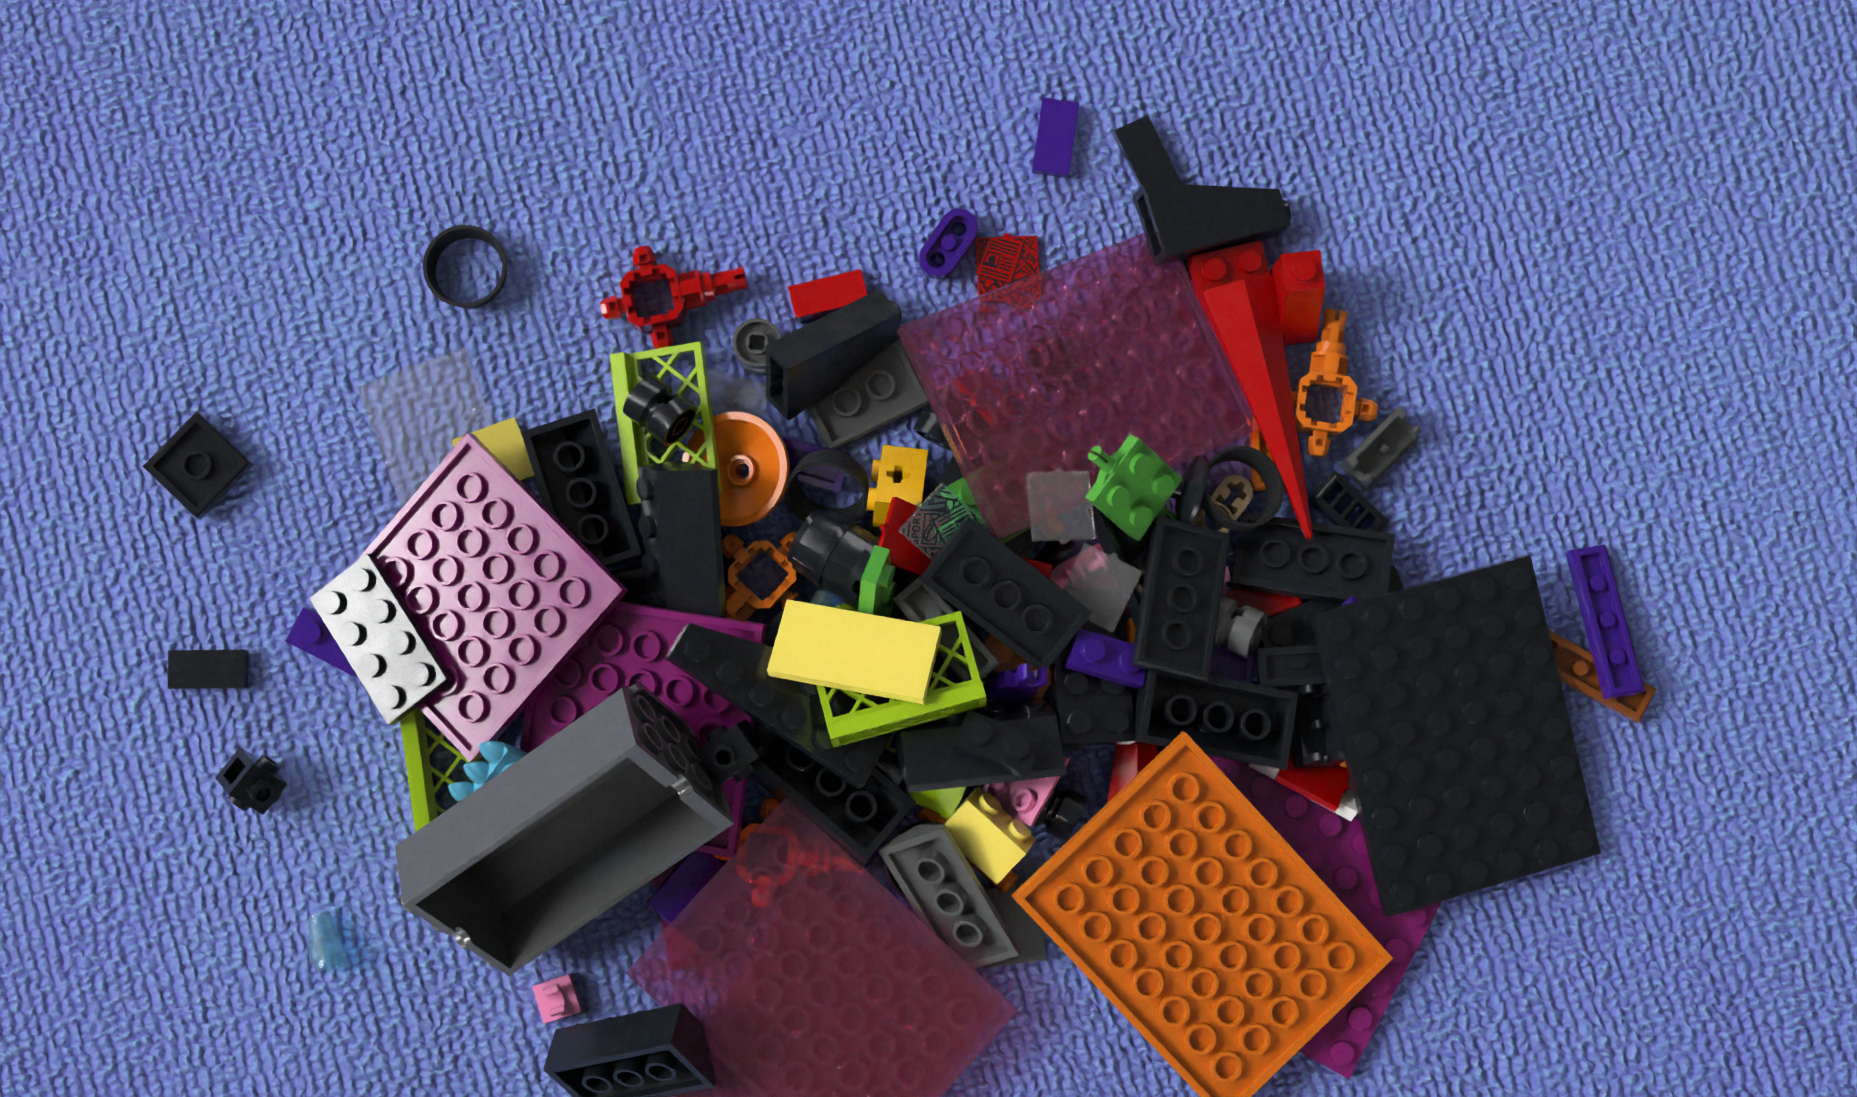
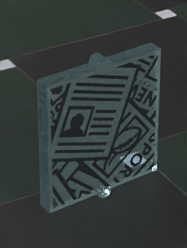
[898,482,993,560]

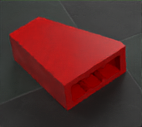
[1270,250,1325,346]

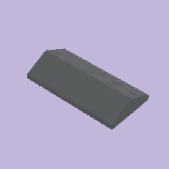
[878,824,1021,975]

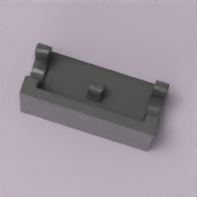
[1339,406,1421,492]

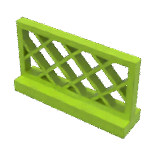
[609,341,722,508]
[816,611,987,748]
[400,707,498,832]

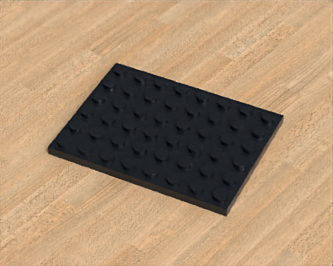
[1310,555,1601,917]

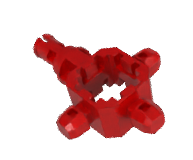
[600,246,749,349]

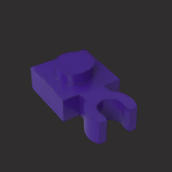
[984,663,1048,703]

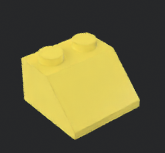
[945,787,1036,884]

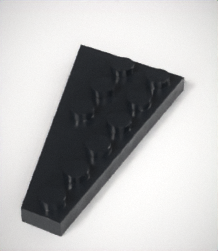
[664,623,894,789]

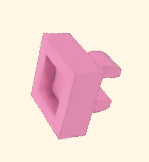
[532,973,583,1024]

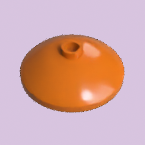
[681,412,790,527]

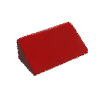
[788,269,868,324]

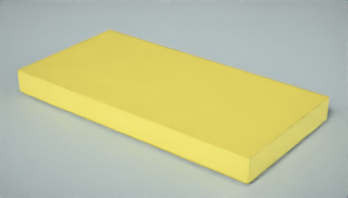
[767,599,942,705]

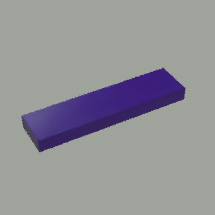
[1566,544,1645,700]

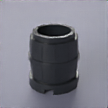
[788,509,881,611]

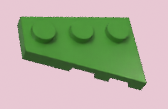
[858,545,897,618]

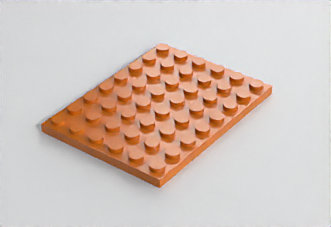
[1011,731,1393,1097]

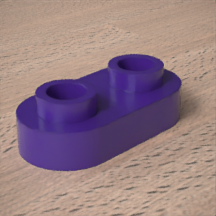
[919,209,978,279]

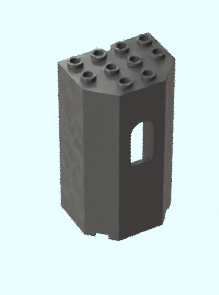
[395,682,734,976]

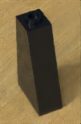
[1132,183,1291,267]
[766,289,902,421]

